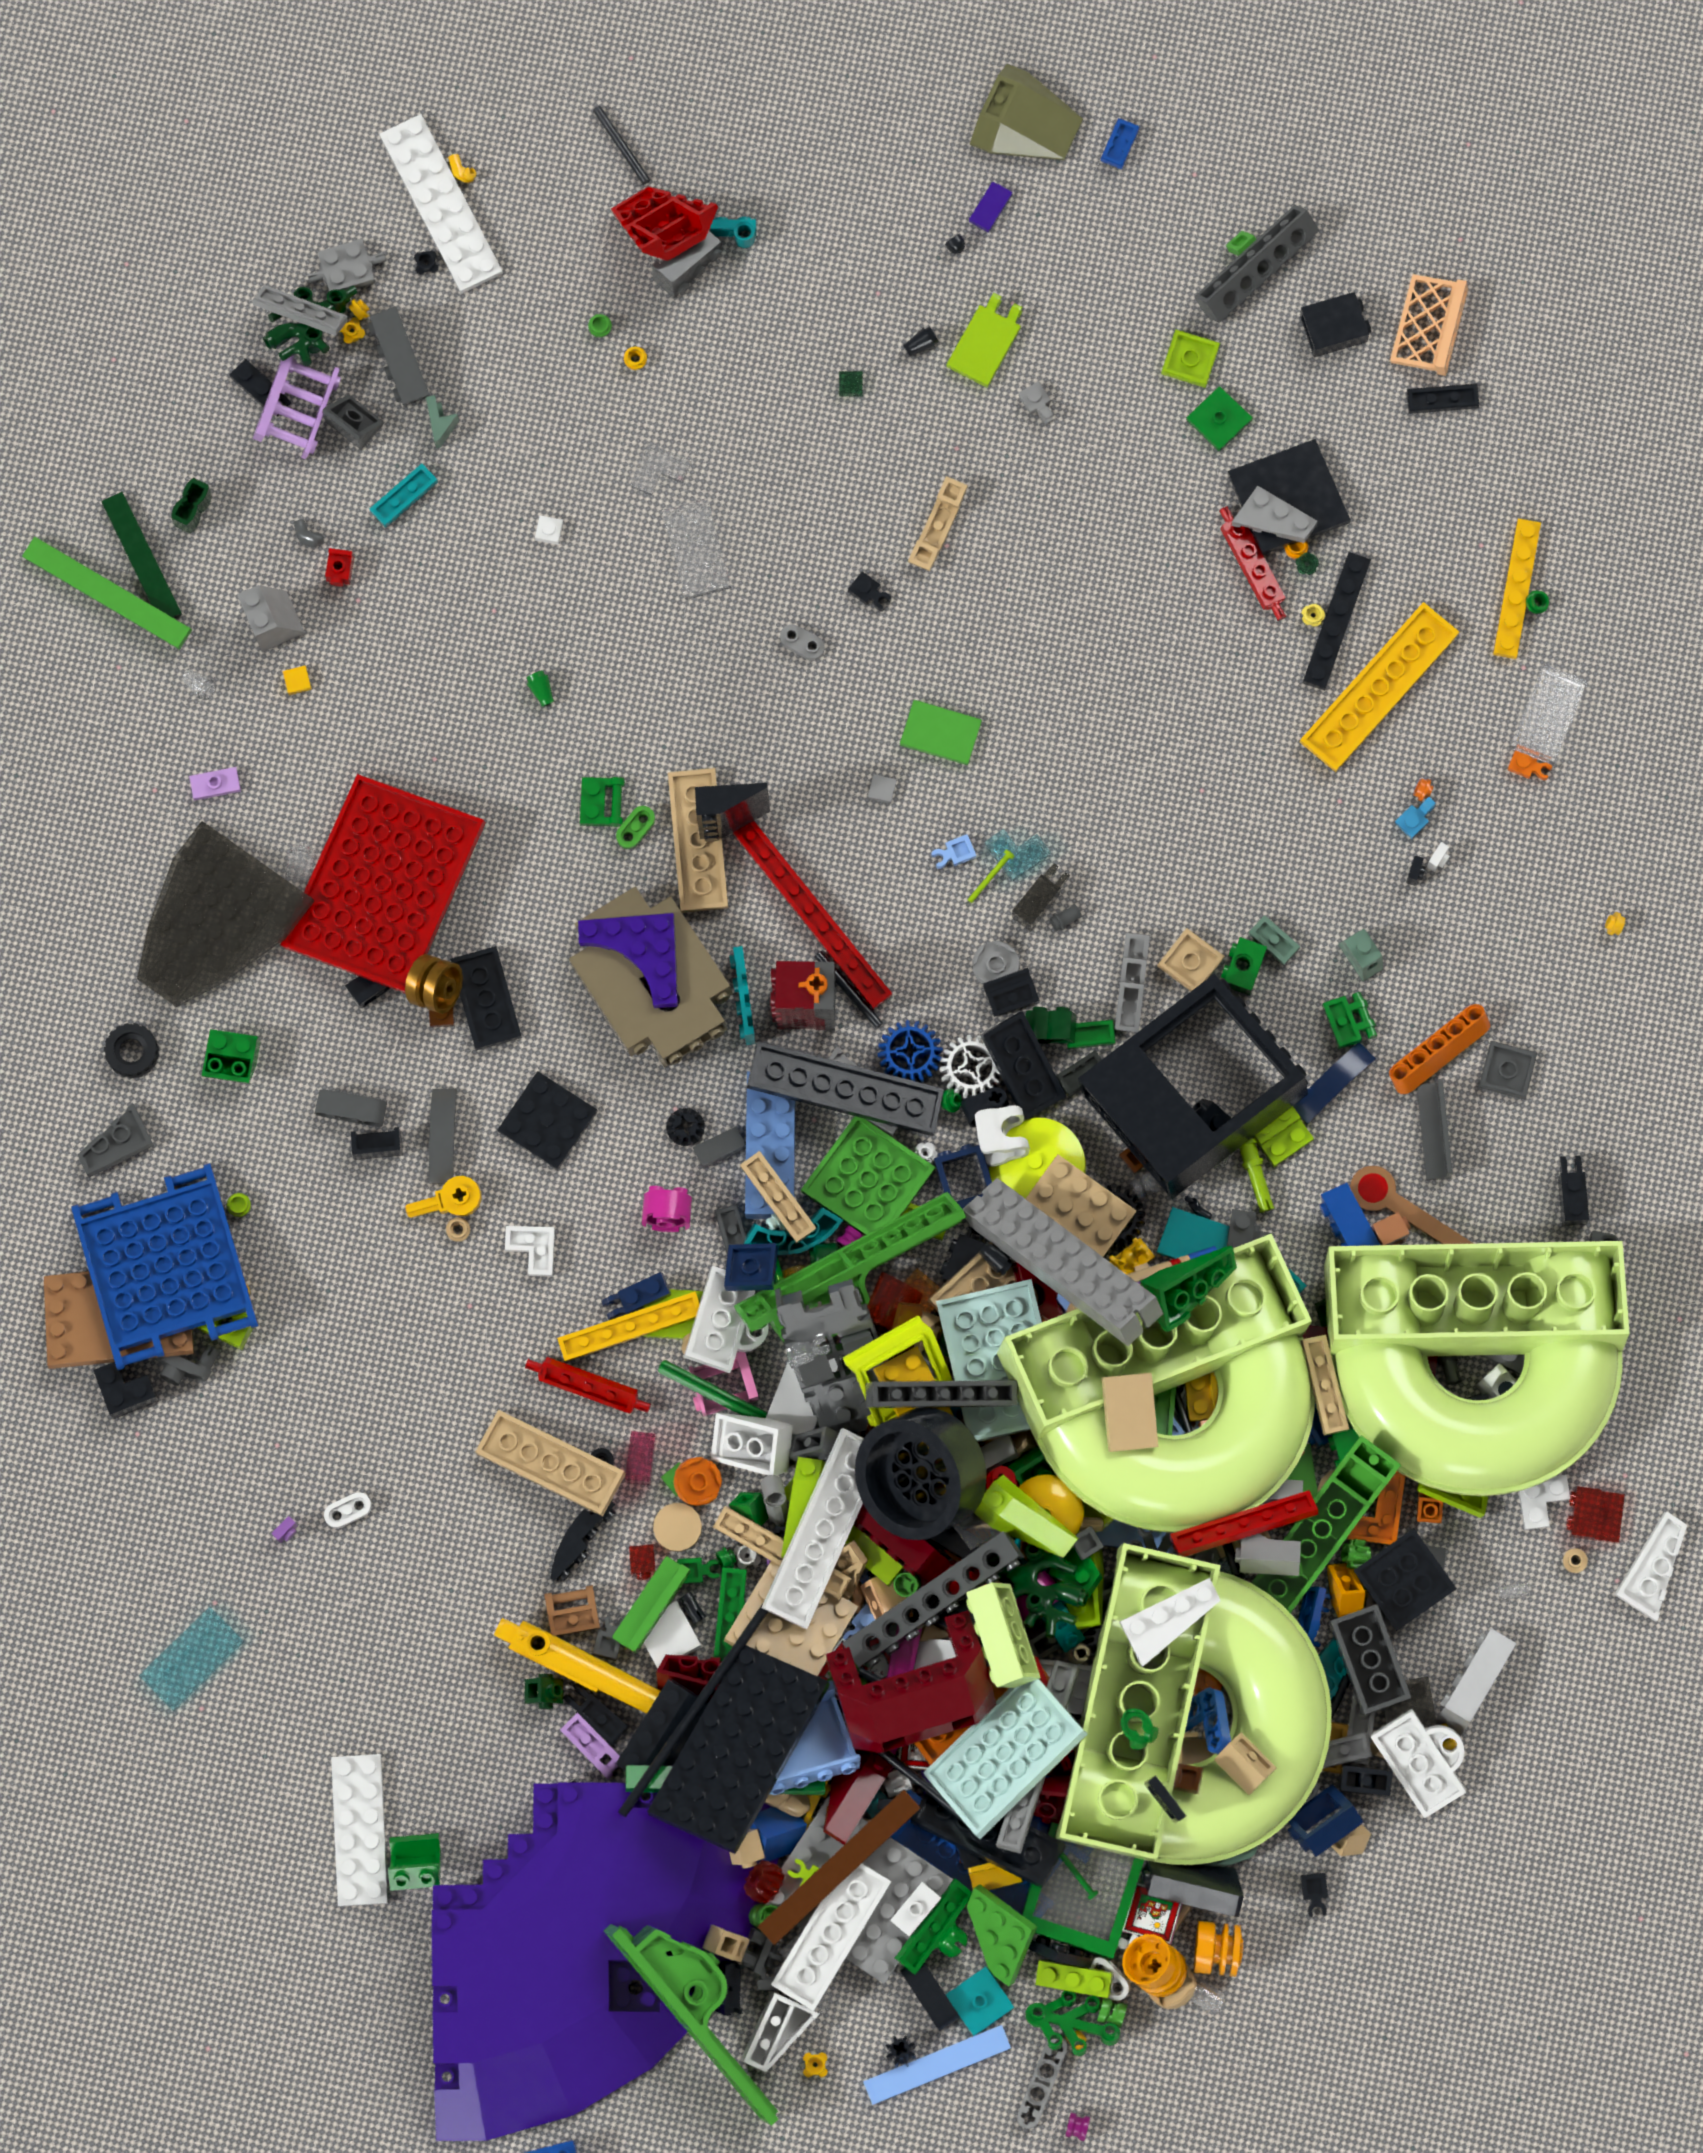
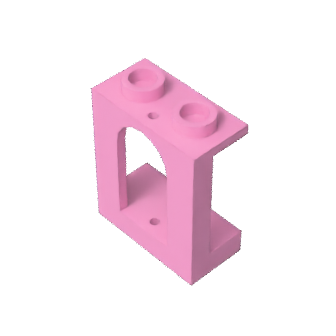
[689,1352,759,1417]

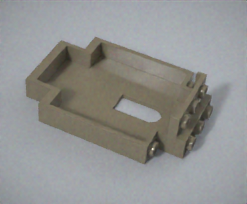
[569,886,733,1067]

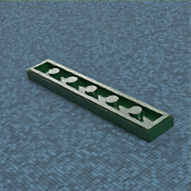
[101,492,182,619]

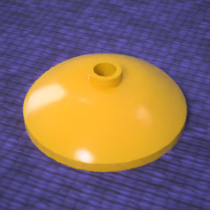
[1018,1474,1084,1535]

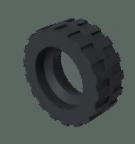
[104,1023,159,1078]

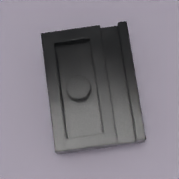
[982,968,1040,1017]

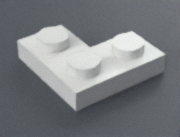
[505,1226,555,1277]
[1519,1475,1570,1530]

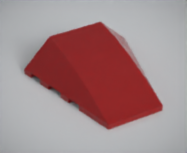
[611,187,718,261]

